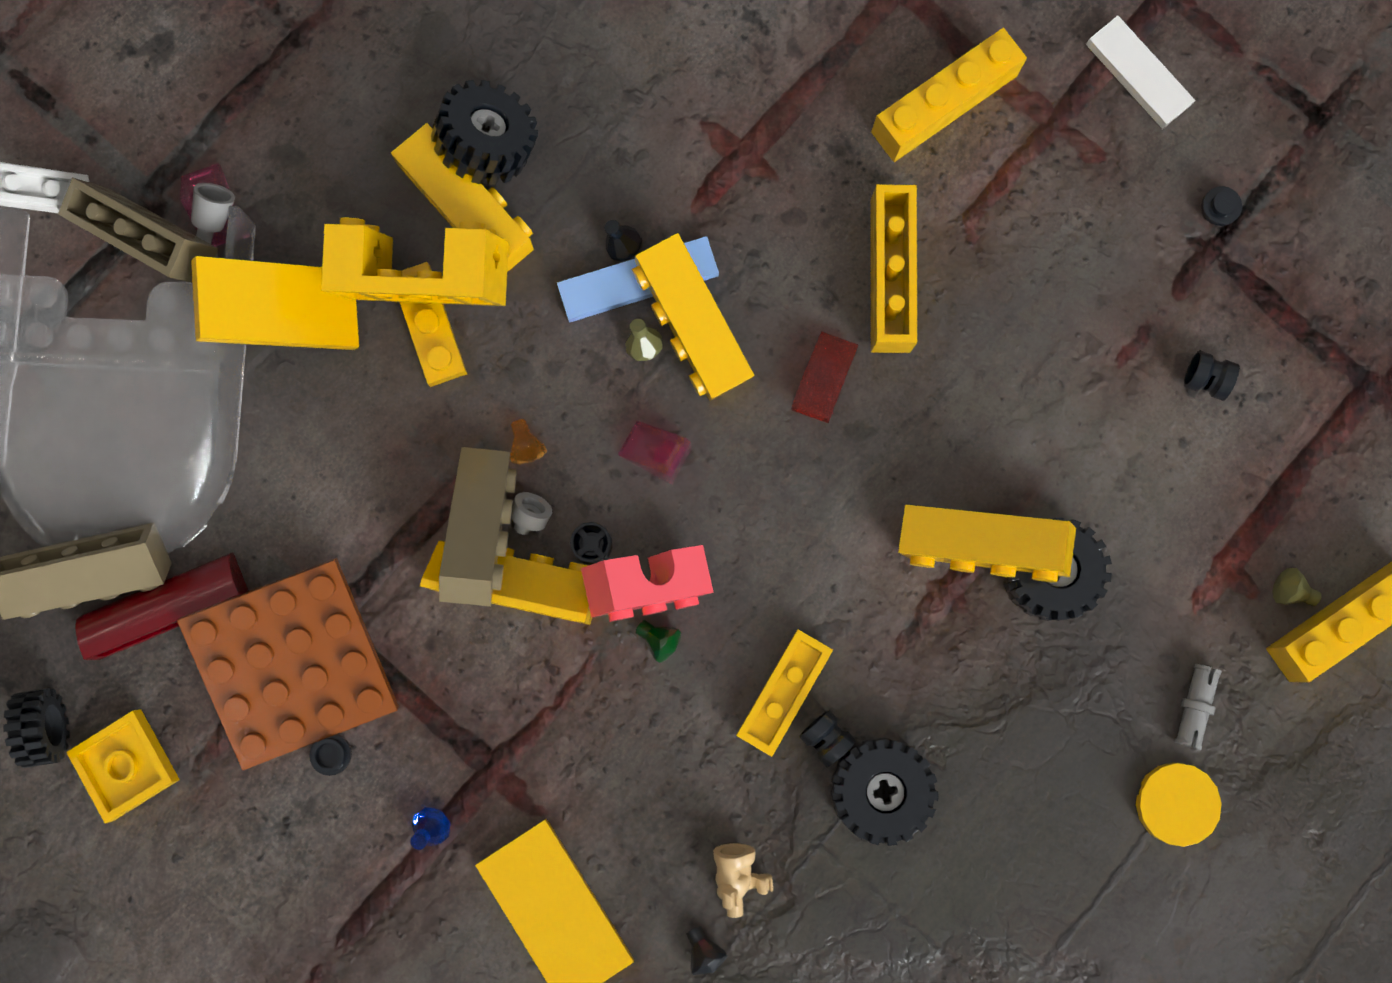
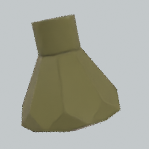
[625,319,662,361]
[1272,568,1321,606]

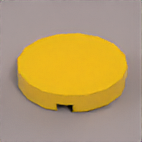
[1136,762,1222,847]

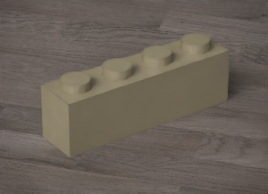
[58,177,219,283]
[439,447,517,607]
[0,523,172,620]

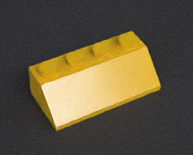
[420,541,592,625]

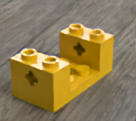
[321,217,509,306]

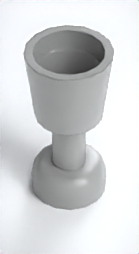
[191,183,235,258]

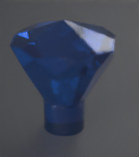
[410,807,450,850]

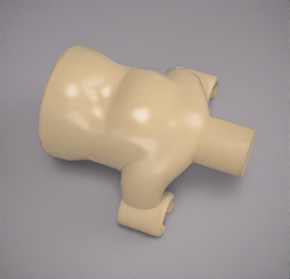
[713,843,773,918]

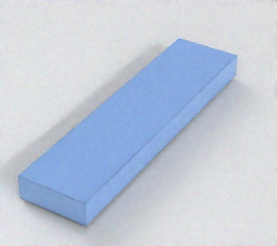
[557,236,719,323]

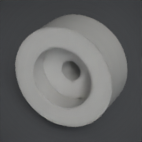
[511,492,552,535]

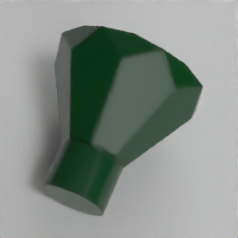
[636,620,682,663]

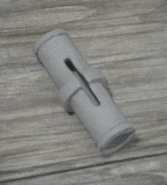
[1174,664,1222,750]

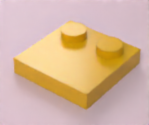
[66,709,180,824]

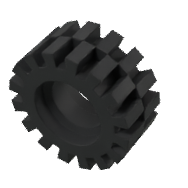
[3,688,70,768]

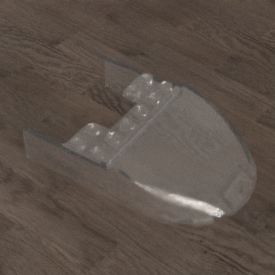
[0,206,256,553]

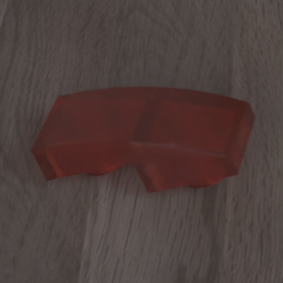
[791,332,859,423]

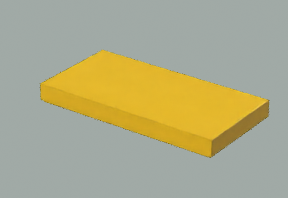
[191,256,359,350]
[475,818,634,983]

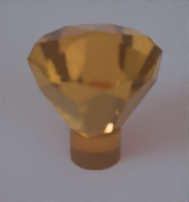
[510,419,547,465]

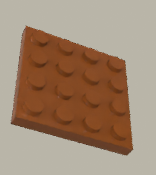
[177,558,399,771]

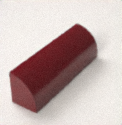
[75,552,248,660]

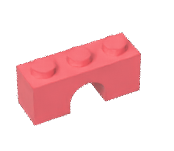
[581,545,714,622]

